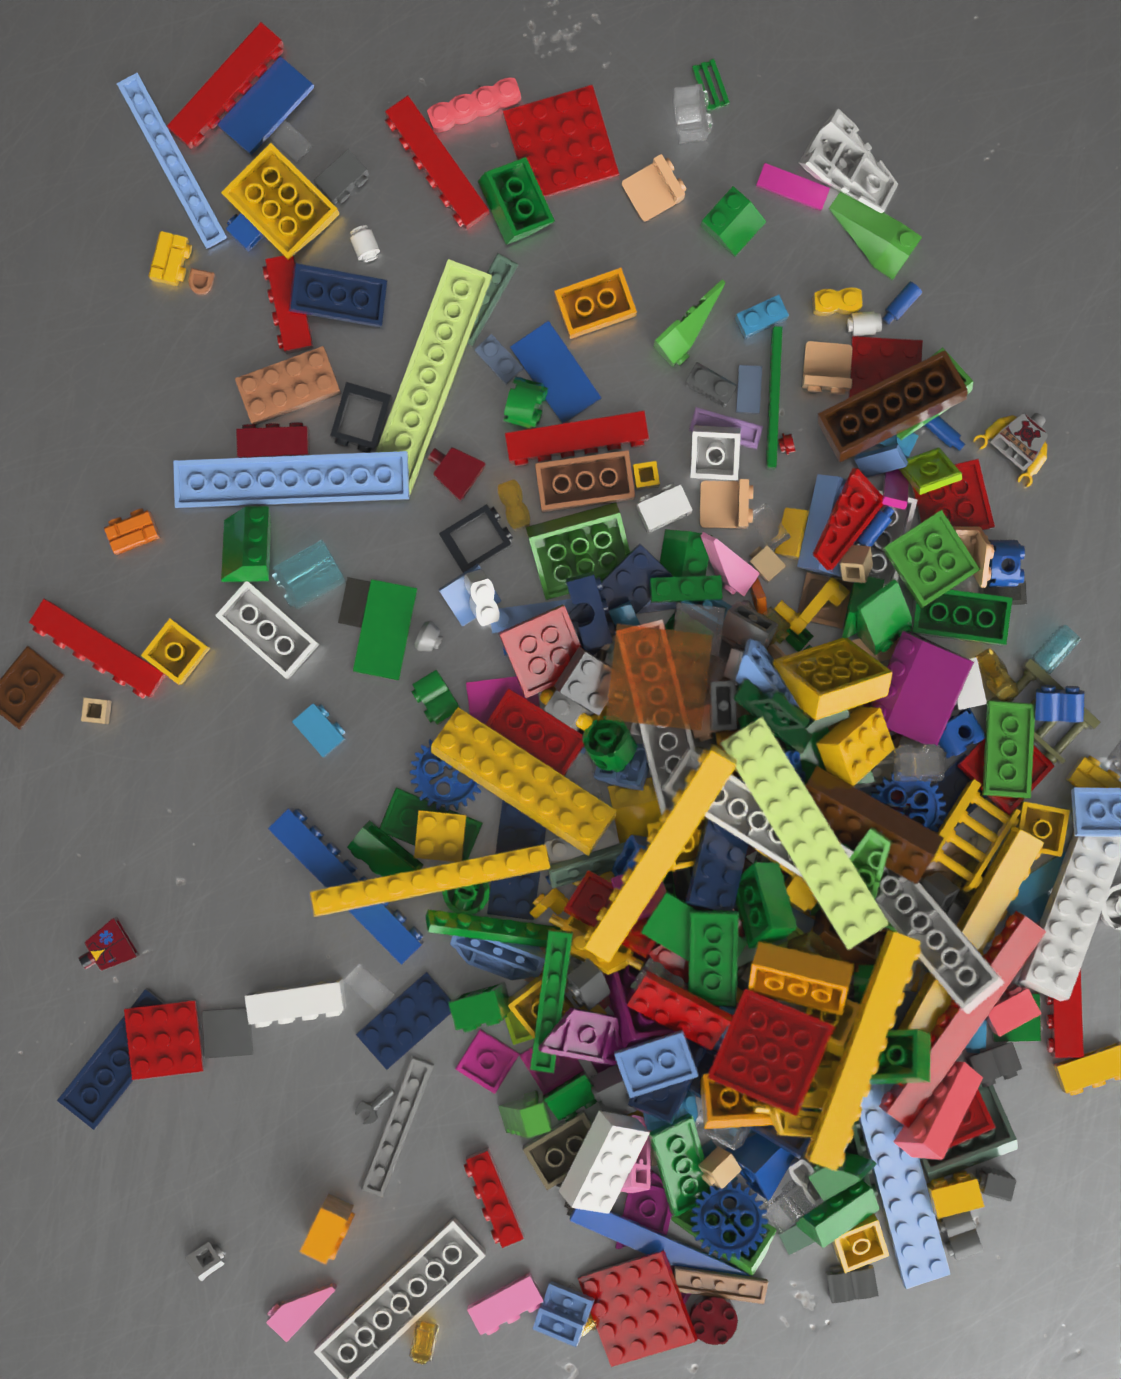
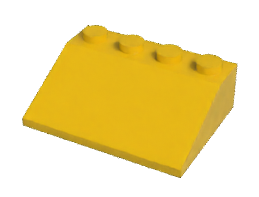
[221,143,340,259]
[773,638,892,720]
[607,777,661,844]

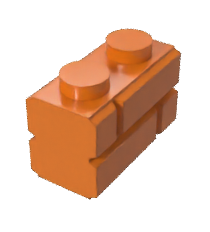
[104,508,161,555]

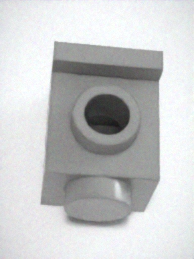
[185,1241,225,1282]

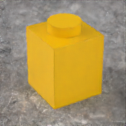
[632,461,660,490]

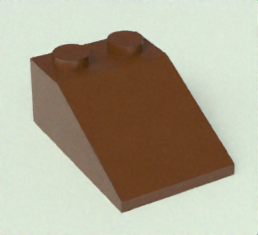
[809,908,890,965]

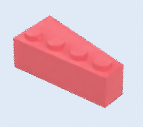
[893,1062,983,1160]

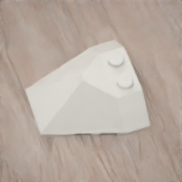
[799,109,898,213]

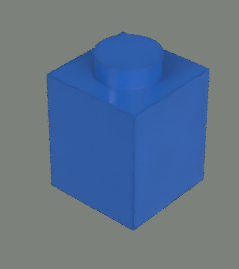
[226,213,264,252]

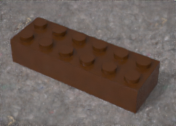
[818,350,968,462]
[805,766,944,884]

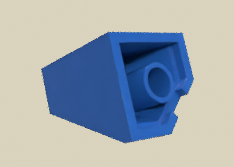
[725,1133,795,1201]

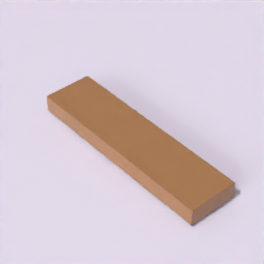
[673,1266,768,1304]

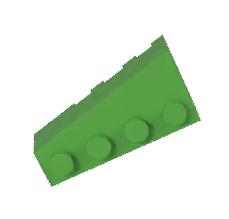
[498,1090,551,1138]

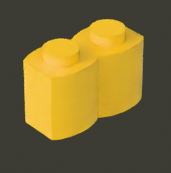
[812,287,863,317]

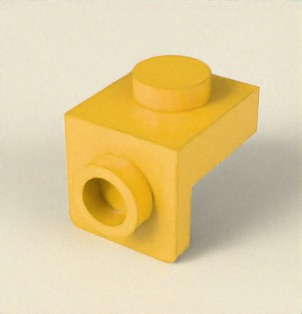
[529,888,569,919]

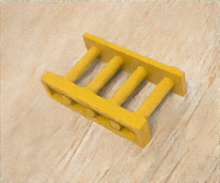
[931,779,1021,892]

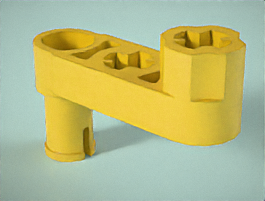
[773,576,850,635]

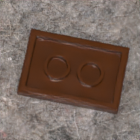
[0,646,65,730]

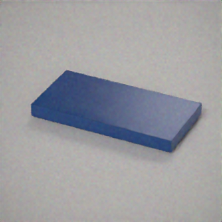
[217,56,315,156]
[510,321,601,424]

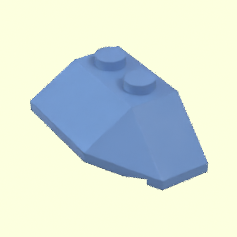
[736,639,800,708]
[450,936,545,980]

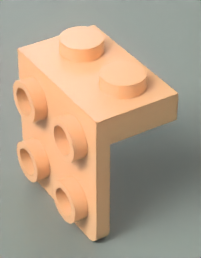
[622,154,686,221]
[802,341,852,395]
[700,479,753,529]
[953,526,994,588]

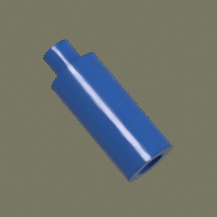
[882,281,922,325]
[924,416,965,451]
[856,506,894,547]

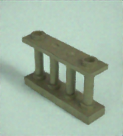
[990,658,1101,764]

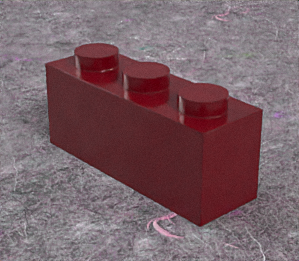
[236,422,310,458]

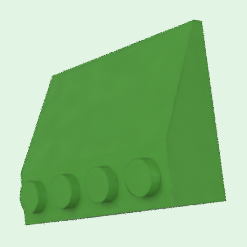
[526,502,630,600]

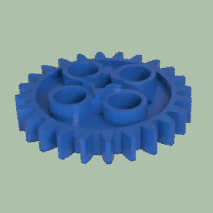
[410,739,481,812]
[871,769,946,832]
[690,1181,768,1260]

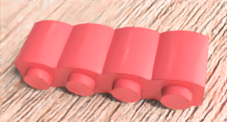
[427,78,521,133]

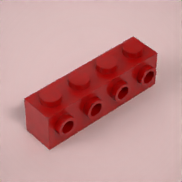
[464,1147,524,1248]

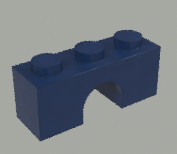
[566,571,616,650]

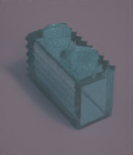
[1031,625,1082,674]

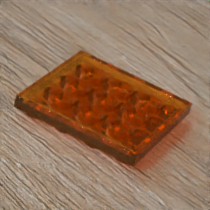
[606,624,713,731]

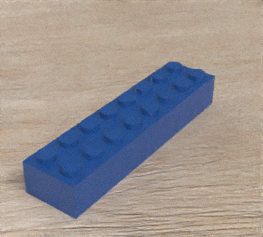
[268,808,424,965]

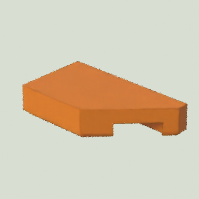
[750,577,768,615]

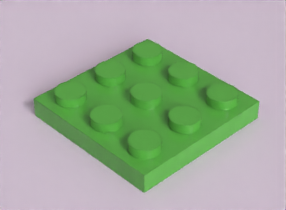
[882,510,981,608]

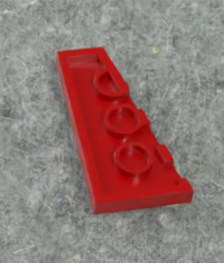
[812,468,884,570]

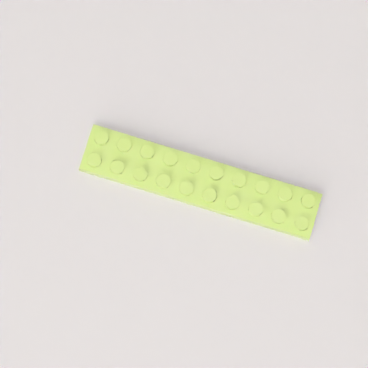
[376,259,492,495]
[720,717,889,950]

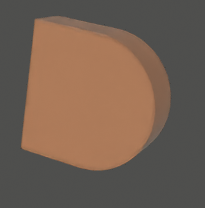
[189,268,215,295]

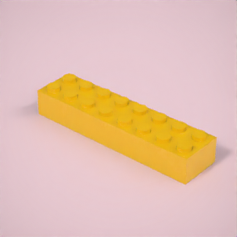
[431,707,617,856]

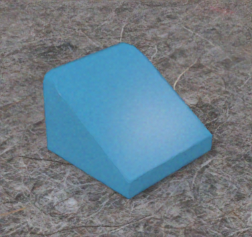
[609,601,640,631]

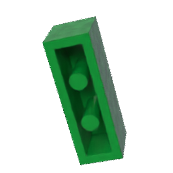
[347,820,424,877]

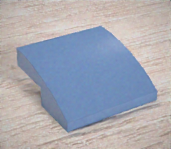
[438,564,501,626]
[593,743,649,791]
[533,1281,595,1347]

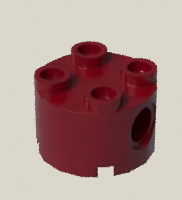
[689,1296,738,1345]

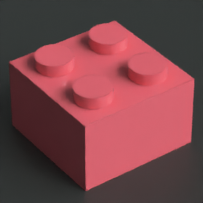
[986,984,1042,1037]

